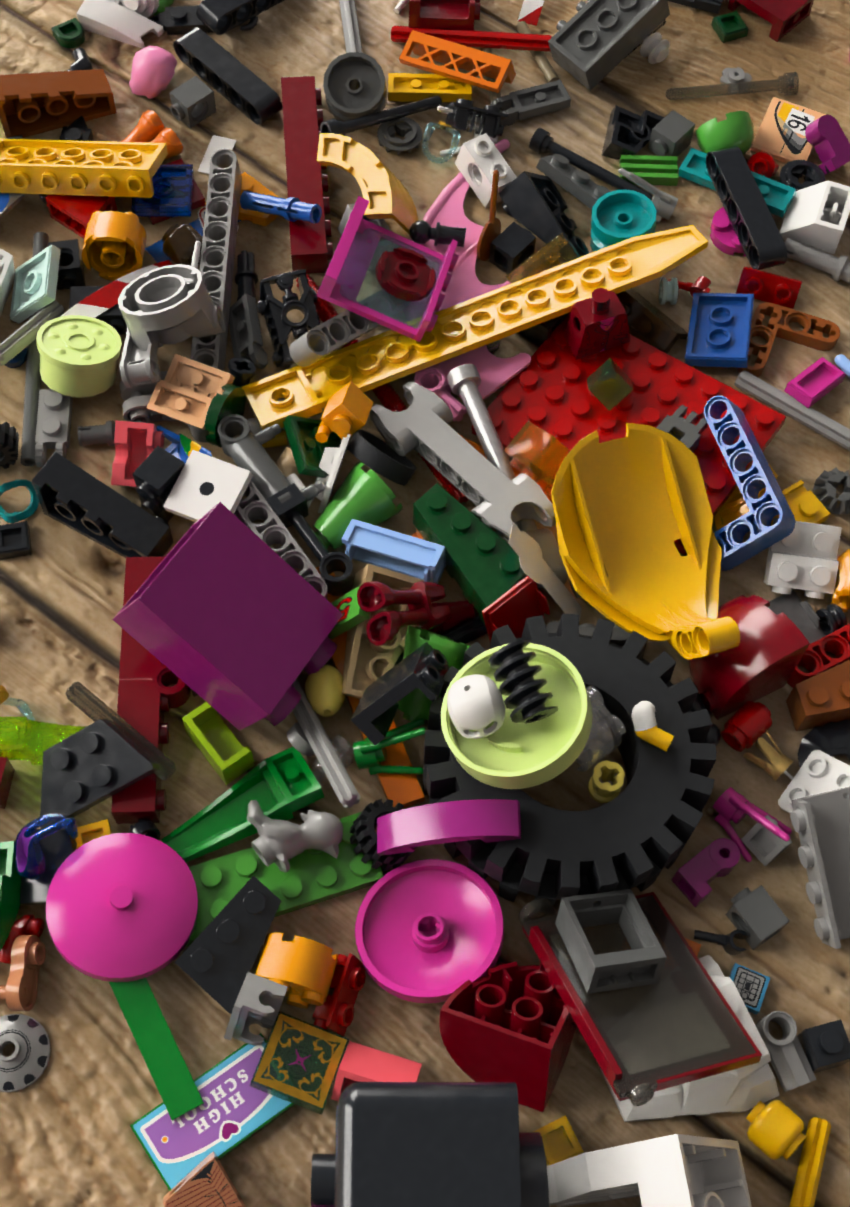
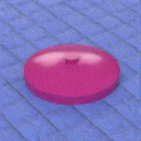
[46,833,198,982]
[355,859,504,1003]

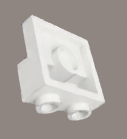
[763,518,842,599]

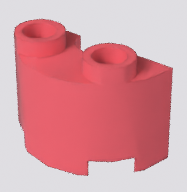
[111,420,164,487]

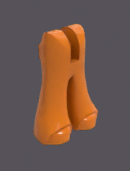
[121,110,183,160]

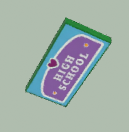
[130,1033,302,1191]

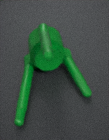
[353,718,427,775]

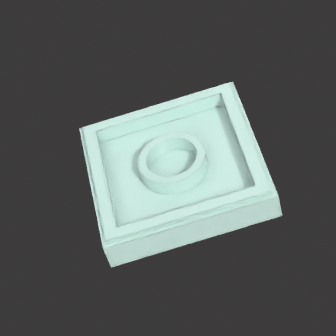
[10,245,61,324]

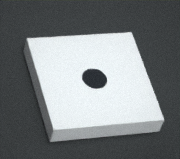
[163,450,253,522]

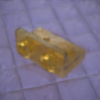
[505,233,568,283]

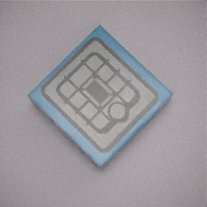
[729,963,770,1015]

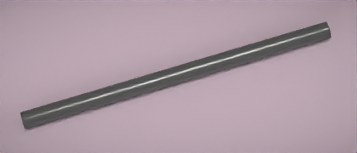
[21,232,49,466]

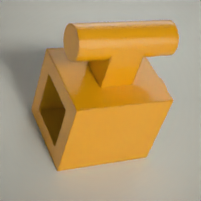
[315,381,374,443]

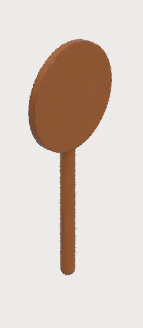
[477,170,501,261]

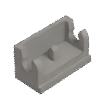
[224,972,288,1045]

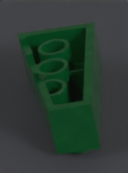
[413,483,527,625]

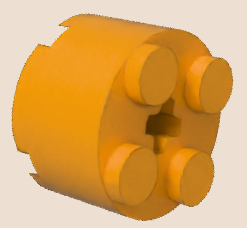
[82,211,147,281]
[255,933,338,1009]

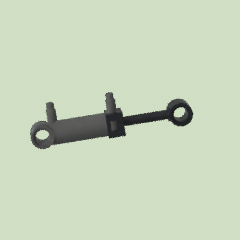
[218,414,354,596]

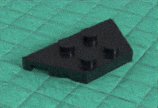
[40,719,160,829]

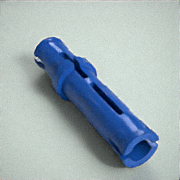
[240,190,322,224]

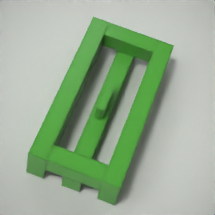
[619,155,679,186]

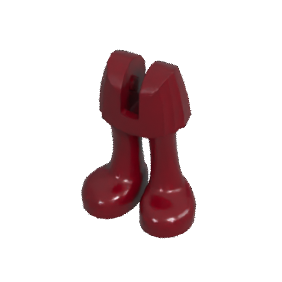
[357,581,452,646]

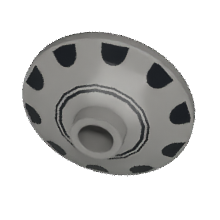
[0,1014,51,1092]

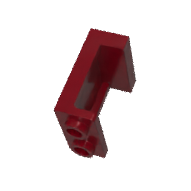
[409,0,480,30]
[728,0,814,42]

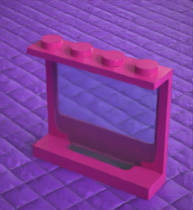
[316,196,459,342]

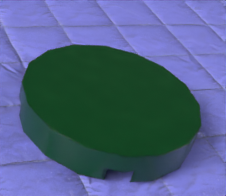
[205,384,246,448]

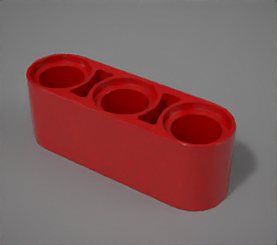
[787,623,850,688]

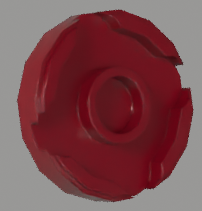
[375,248,436,302]

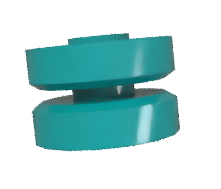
[590,190,657,252]

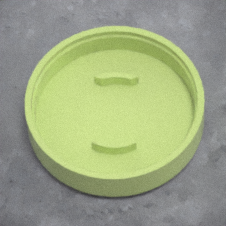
[441,643,593,789]

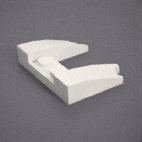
[76,0,164,48]

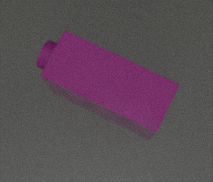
[112,502,343,731]

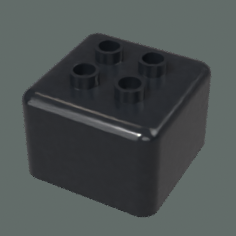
[311,1082,550,1207]

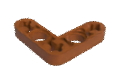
[737,302,840,377]

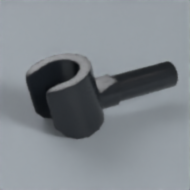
[694,929,748,955]

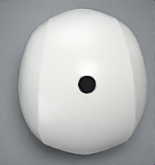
[447,674,505,739]

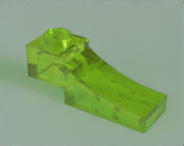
[0,717,86,765]

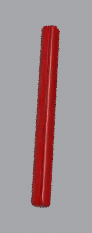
[391,26,552,52]

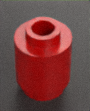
[721,701,773,752]

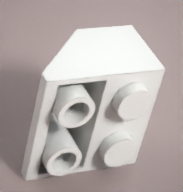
[780,180,850,254]

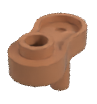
[0,935,46,1011]

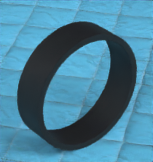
[347,429,417,486]

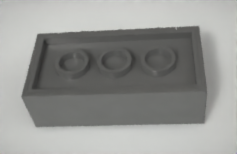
[548,0,670,91]

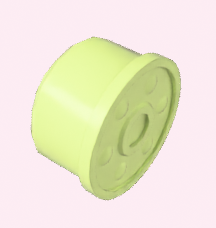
[36,315,122,398]

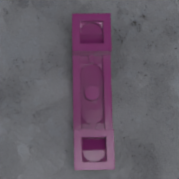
[377,799,521,856]

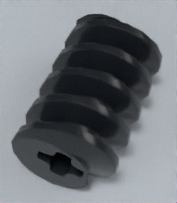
[488,640,558,724]

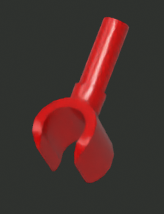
[668,276,711,297]

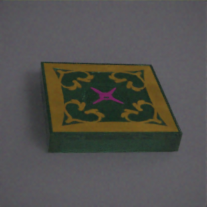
[249,1011,349,1115]

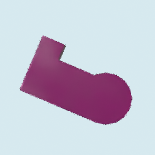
[805,115,850,175]
[671,838,740,908]

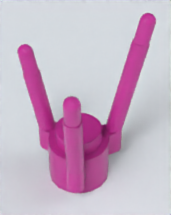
[713,787,792,862]

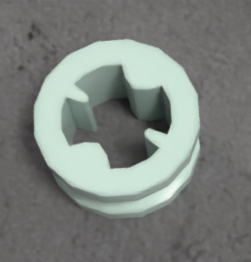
[659,277,678,305]

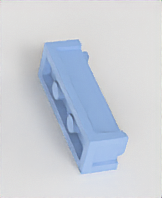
[341,519,446,584]

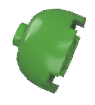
[696,111,755,155]

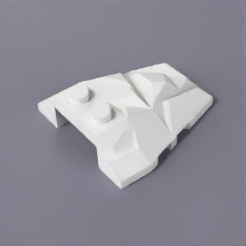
[597,955,779,1122]

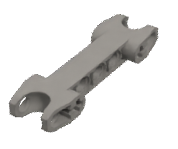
[370,381,556,543]

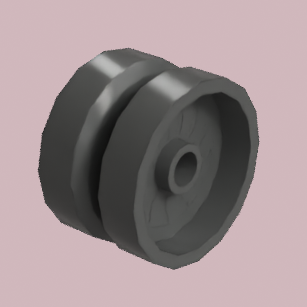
[323,52,387,122]

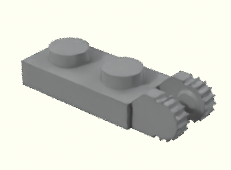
[35,389,73,467]

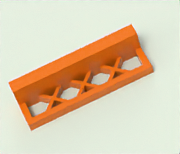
[399,30,516,93]

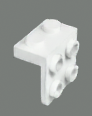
[778,750,850,813]

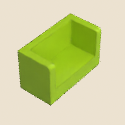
[182,702,255,785]

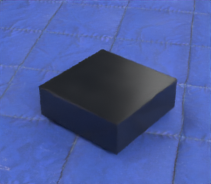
[0,521,32,560]

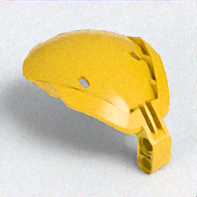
[551,423,740,660]

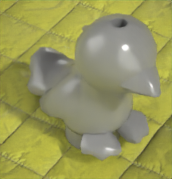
[246,800,344,873]

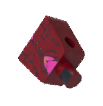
[564,288,630,360]

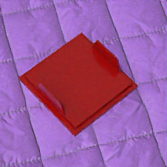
[482,576,550,644]

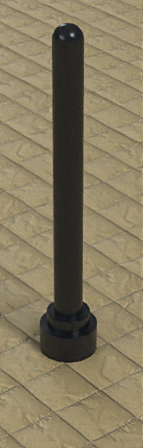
[320,96,442,136]
[529,128,653,200]

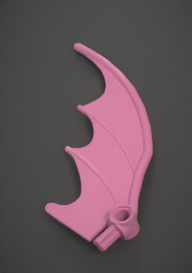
[402,139,531,422]

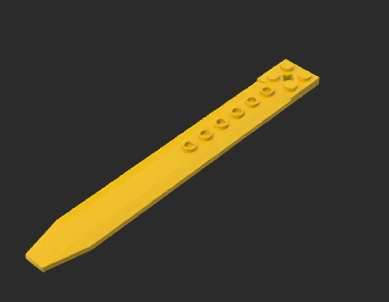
[241,225,708,430]

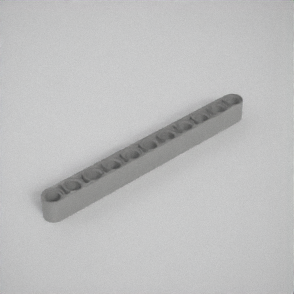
[187,149,242,443]

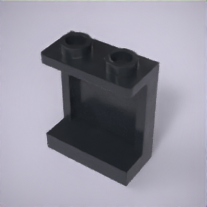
[351,642,449,745]

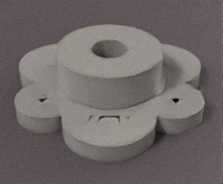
[720,67,752,92]

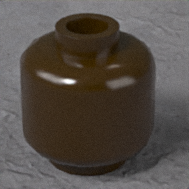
[162,224,203,266]

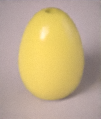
[305,665,345,717]

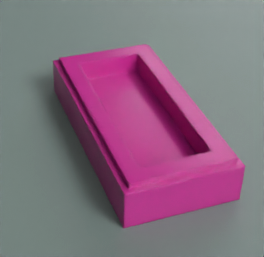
[784,357,846,408]

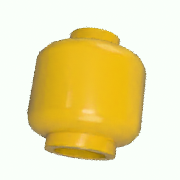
[746,1100,807,1161]

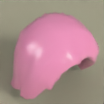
[129,46,177,99]

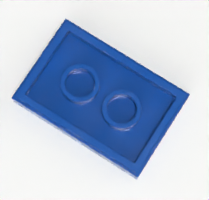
[685,293,754,368]

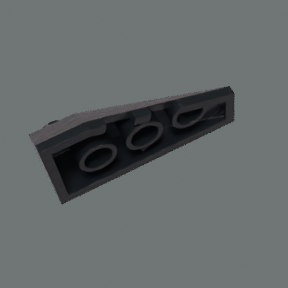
[498,171,590,262]

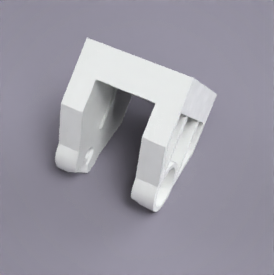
[547,1134,752,1207]

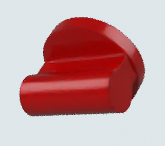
[747,152,779,178]

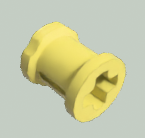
[588,760,625,803]

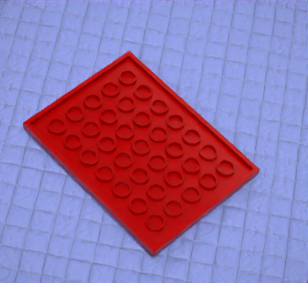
[472,312,786,555]

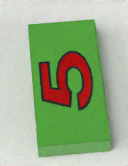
[328,584,370,639]

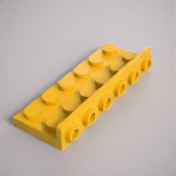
[0,138,168,198]

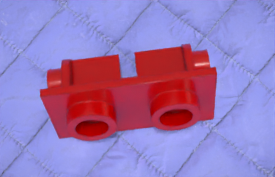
[736,266,802,309]
[312,953,366,1038]

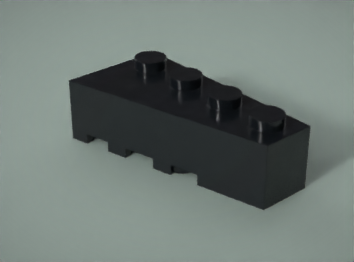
[31,452,174,558]

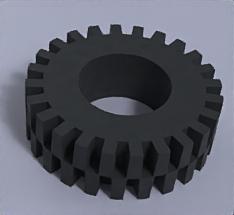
[423,614,717,912]

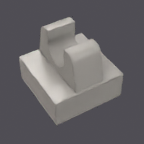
[741,815,792,866]

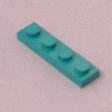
[678,148,796,218]

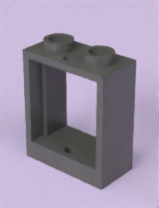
[555,889,667,994]

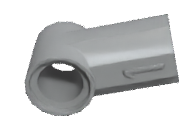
[756,1011,817,1092]

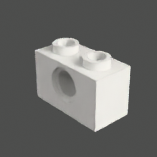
[455,133,517,208]

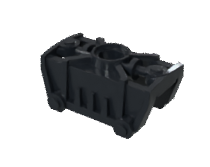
[257,269,320,368]

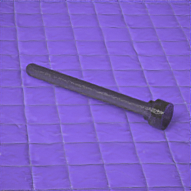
[665,72,799,100]

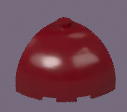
[689,595,810,720]
[439,961,585,1112]

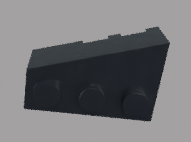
[175,876,281,1014]

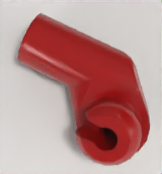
[0,914,45,964]

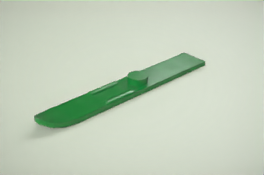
[109,977,204,1121]

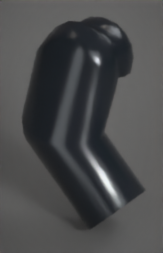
[67,48,93,71]

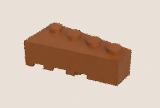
[0,69,117,138]
[786,660,850,731]

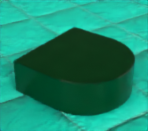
[51,17,85,48]

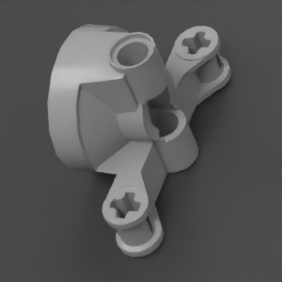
[118,264,226,389]

